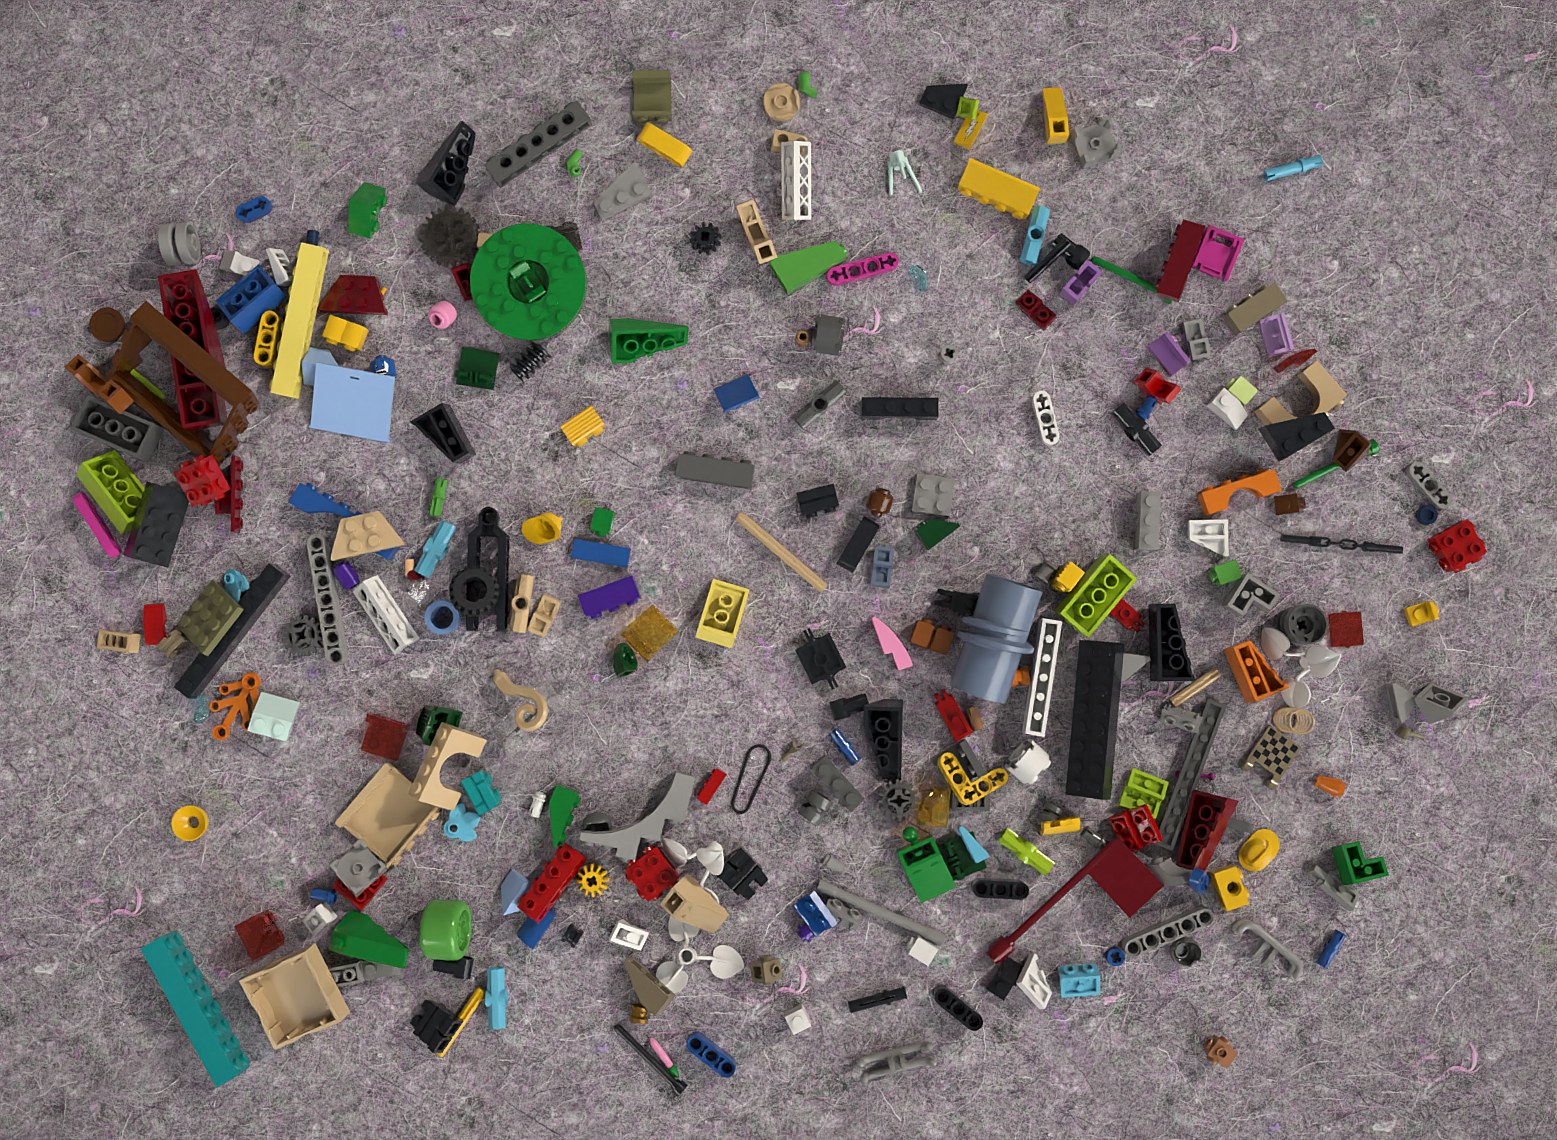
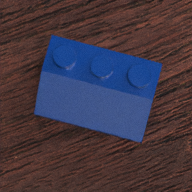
[216,264,287,334]

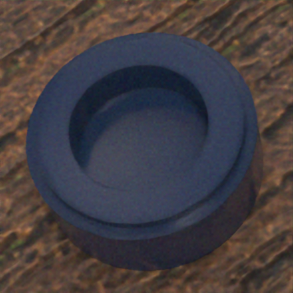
[1416,505,1438,525]

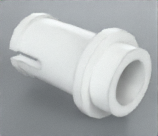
[528,792,547,818]

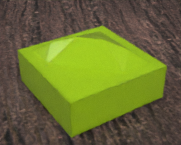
[956,97,979,119]

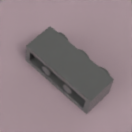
[811,755,865,812]

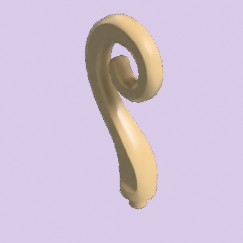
[493,669,548,732]

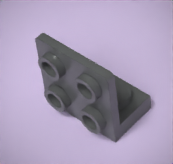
[931,739,986,791]

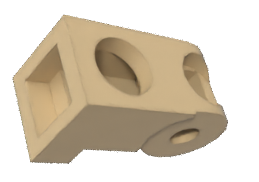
[770,129,808,155]

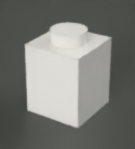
[906,934,939,966]
[785,1004,811,1035]

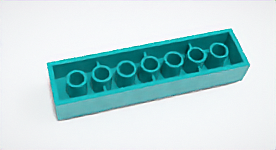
[140,930,250,1088]

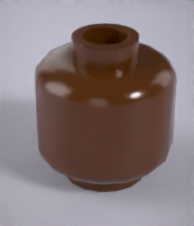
[866,487,894,517]

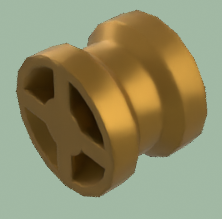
[629,1003,649,1024]

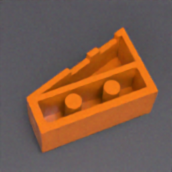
[1223,640,1289,703]

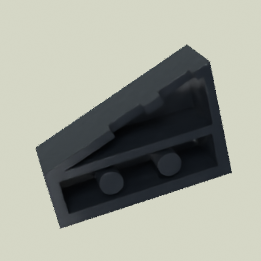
[410,403,476,464]
[1258,412,1335,462]

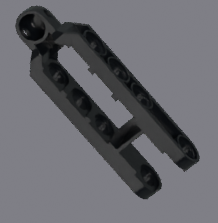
[466,507,510,632]

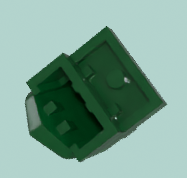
[416,705,463,746]

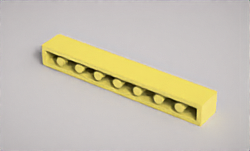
[269,243,329,399]

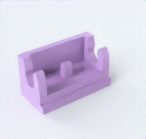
[1259,313,1294,358]

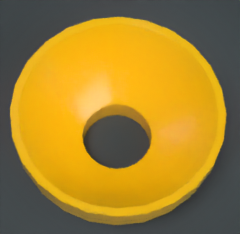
[171,805,209,841]

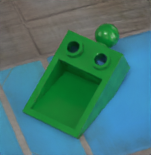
[897,826,956,903]

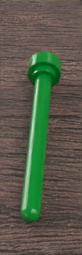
[1091,256,1172,304]
[1293,439,1380,489]

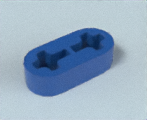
[236,196,273,223]

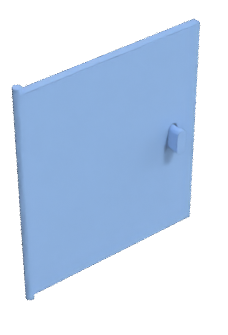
[309,362,395,443]

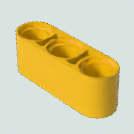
[637,122,693,168]
[254,311,284,368]

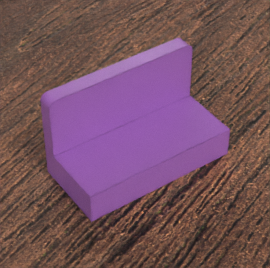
[1147,332,1190,377]

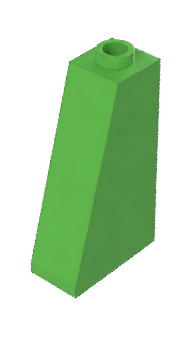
[768,240,847,296]

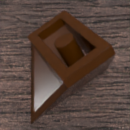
[1332,429,1372,472]

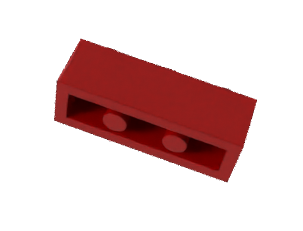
[697,768,727,805]

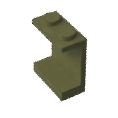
[632,70,672,124]

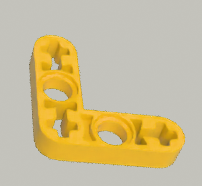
[937,752,1008,805]

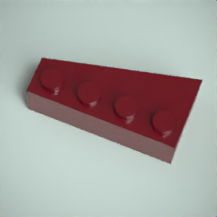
[1154,219,1206,303]
[1176,789,1239,871]

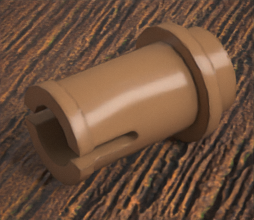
[795,330,811,347]
[966,706,985,731]

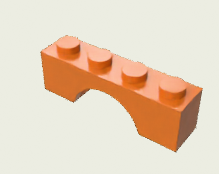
[1197,468,1282,516]

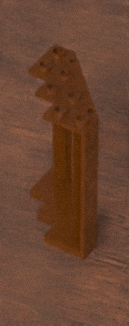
[105,301,259,466]

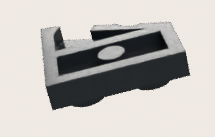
[919,84,968,119]

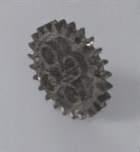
[419,206,481,268]

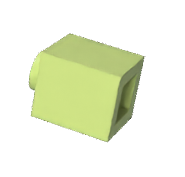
[1225,376,1258,406]

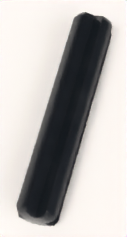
[1024,238,1072,283]

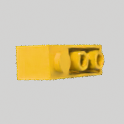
[1042,87,1069,144]

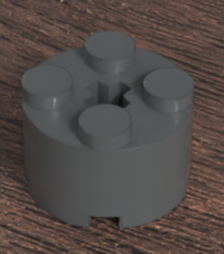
[812,315,845,356]

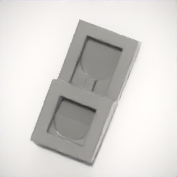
[1181,318,1211,360]

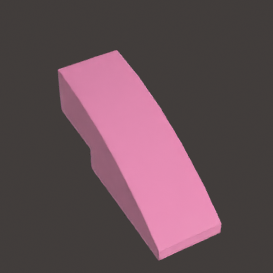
[871,617,913,670]

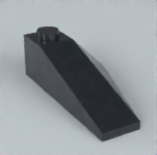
[416,121,476,206]
[863,699,903,780]

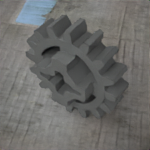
[282,615,323,656]
[877,779,920,822]

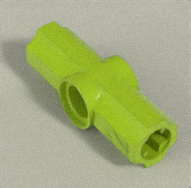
[997,827,1054,876]

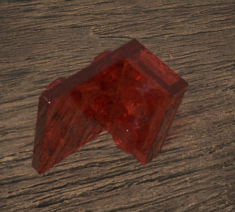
[361,713,410,761]

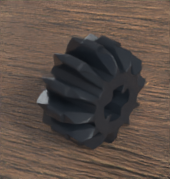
[689,222,722,255]

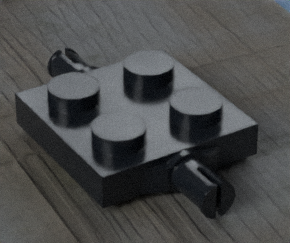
[795,628,847,690]

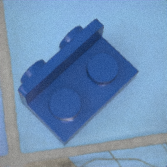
[793,891,838,937]

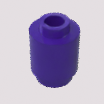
[333,561,360,591]

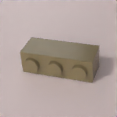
[1223,282,1288,336]

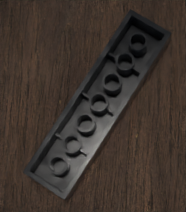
[1065,640,1125,800]

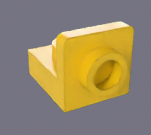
[1404,601,1439,626]

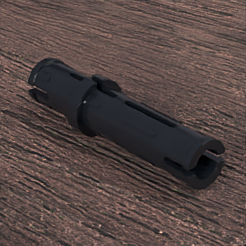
[848,986,908,1013]

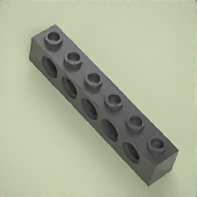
[484,101,592,188]

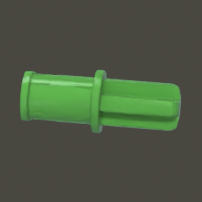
[429,478,448,517]

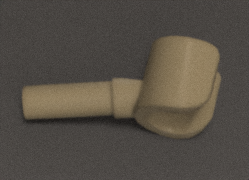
[1396,727,1425,740]
[781,738,804,762]

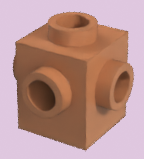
[1203,1035,1238,1069]

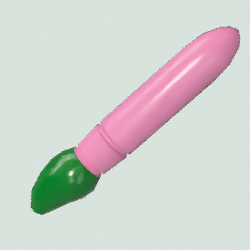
[649,1037,679,1078]

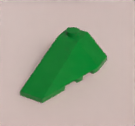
[609,318,688,364]
[329,910,409,969]

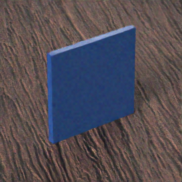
[714,374,760,413]

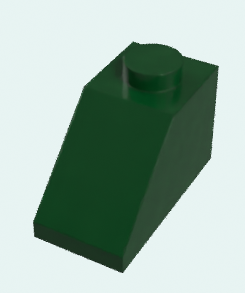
[914,519,960,551]

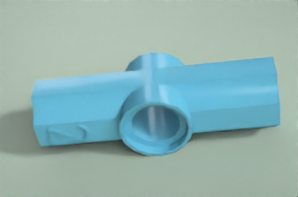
[1020,206,1050,266]
[414,520,457,578]
[485,966,508,1029]

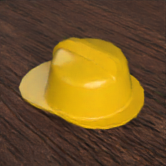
[522,512,562,545]
[1238,829,1280,872]

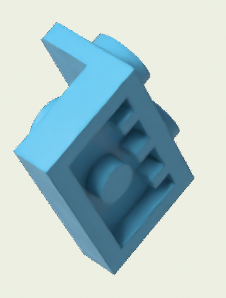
[1058,963,1100,998]

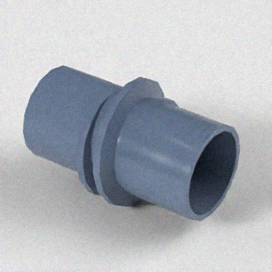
[950,573,1043,703]

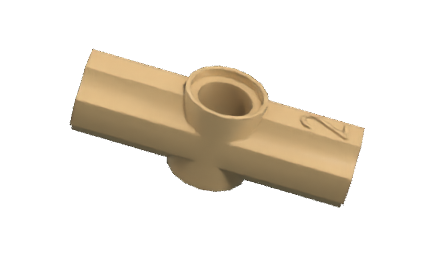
[509,574,534,633]

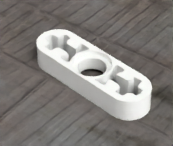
[1032,391,1060,446]

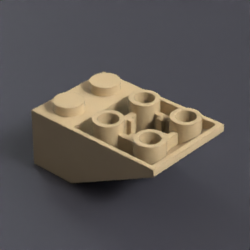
[660,873,729,933]

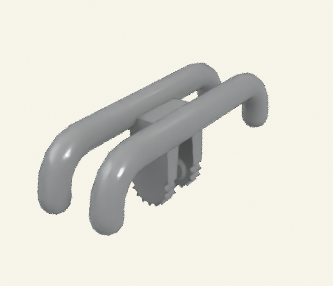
[1231,919,1303,979]
[857,1042,937,1083]

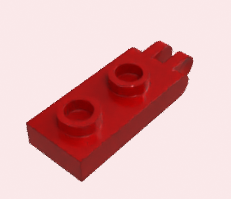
[1109,598,1145,633]
[934,689,973,742]

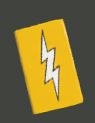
[953,111,988,151]

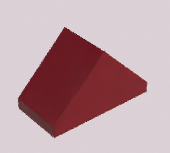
[451,262,473,301]

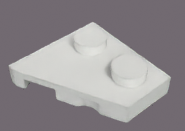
[1188,519,1229,556]
[1016,953,1052,1009]

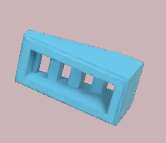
[957,825,990,863]

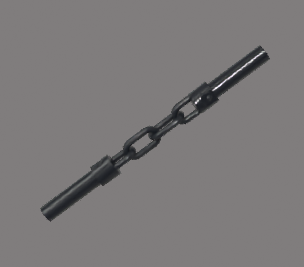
[1280,534,1404,554]

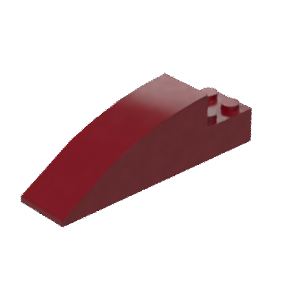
[158,269,227,431]

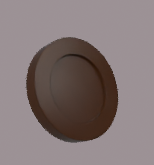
[89,307,125,342]

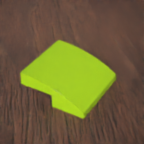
[1117,768,1169,820]

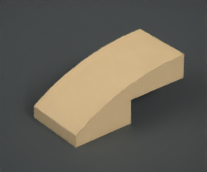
[527,593,562,638]

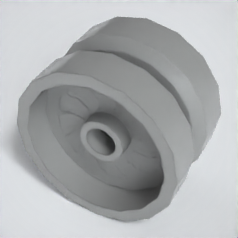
[158,221,201,266]

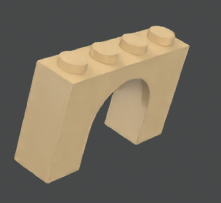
[1254,360,1347,425]
[408,722,487,811]

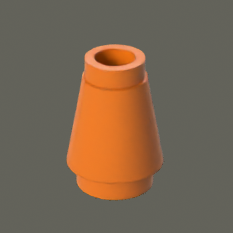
[1314,775,1346,797]

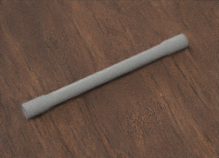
[816,879,945,945]

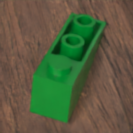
[549,784,581,848]

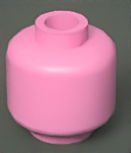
[428,301,457,329]

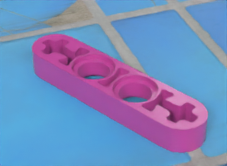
[827,252,899,286]
[72,492,122,558]

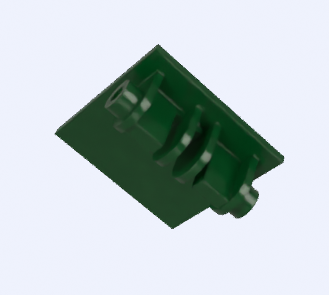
[455,347,500,390]
[937,831,987,881]

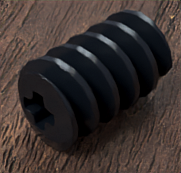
[509,342,552,383]

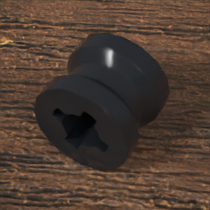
[561,924,584,948]

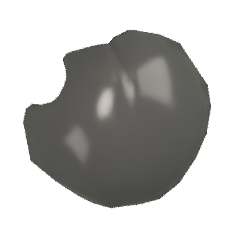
[582,812,612,831]
[1170,937,1203,967]

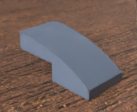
[870,546,894,588]

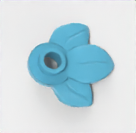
[223,569,250,603]
[444,803,481,842]

